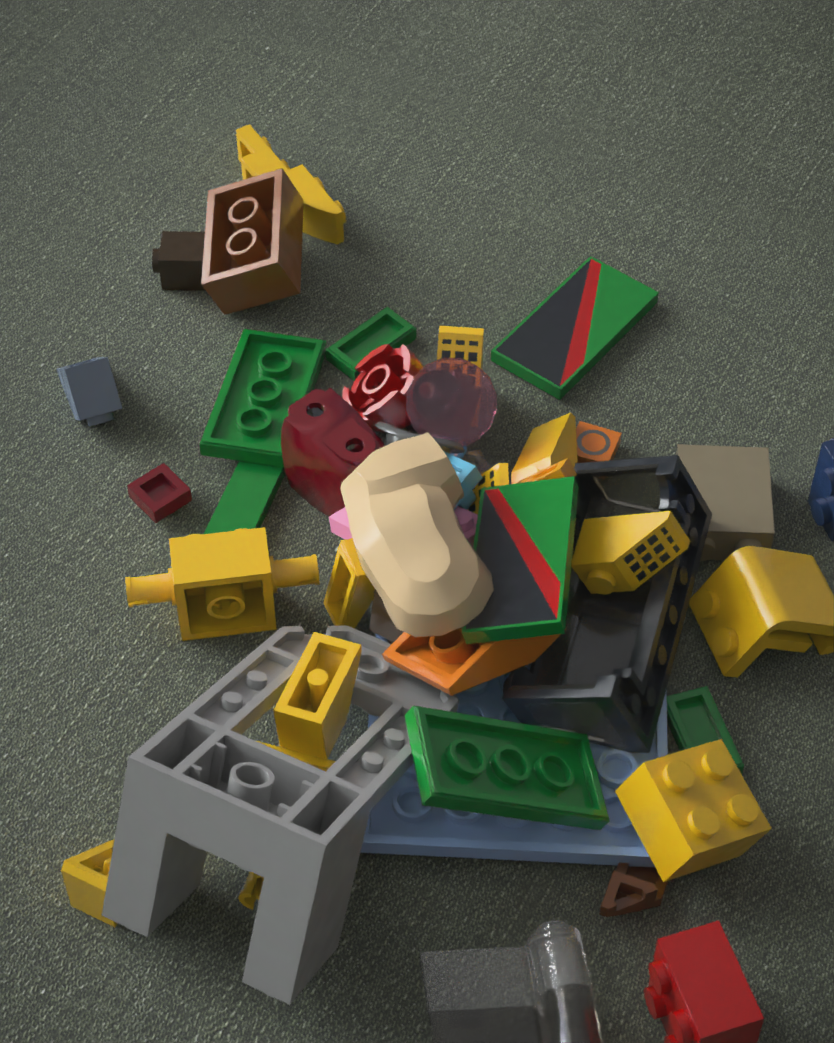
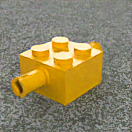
[125,527,320,641]

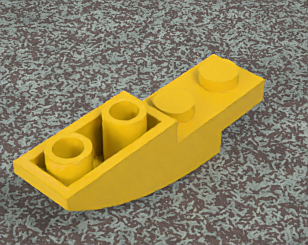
[236,124,346,244]

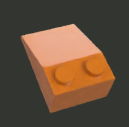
[382,628,566,696]

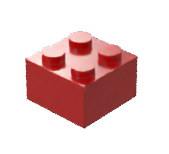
[644,920,764,1043]

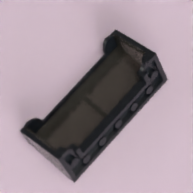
[502,455,712,753]

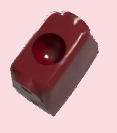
[281,388,386,517]

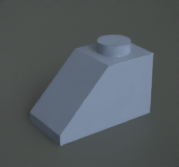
[56,357,122,426]

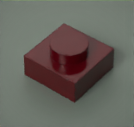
[127,463,192,523]

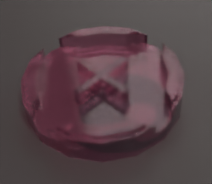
[406,358,497,447]

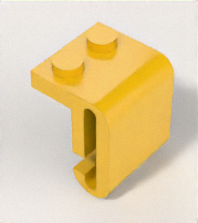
[689,546,834,678]

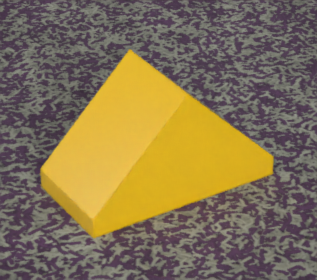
[61,839,118,927]

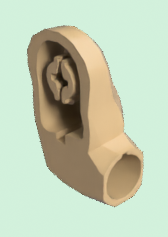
[340,432,494,637]

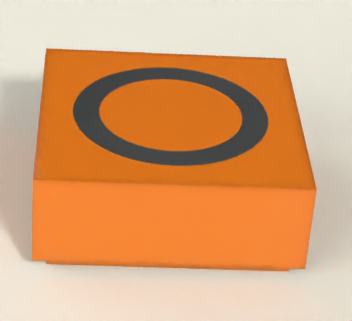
[576,421,622,475]

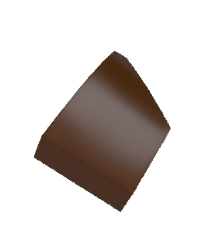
[599,863,669,917]

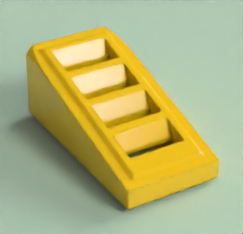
[323,538,375,629]

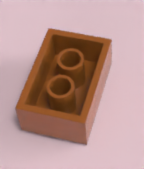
[201,168,304,315]

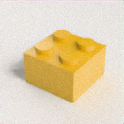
[615,739,772,882]

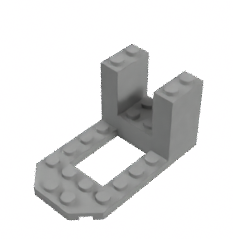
[102,625,459,1005]

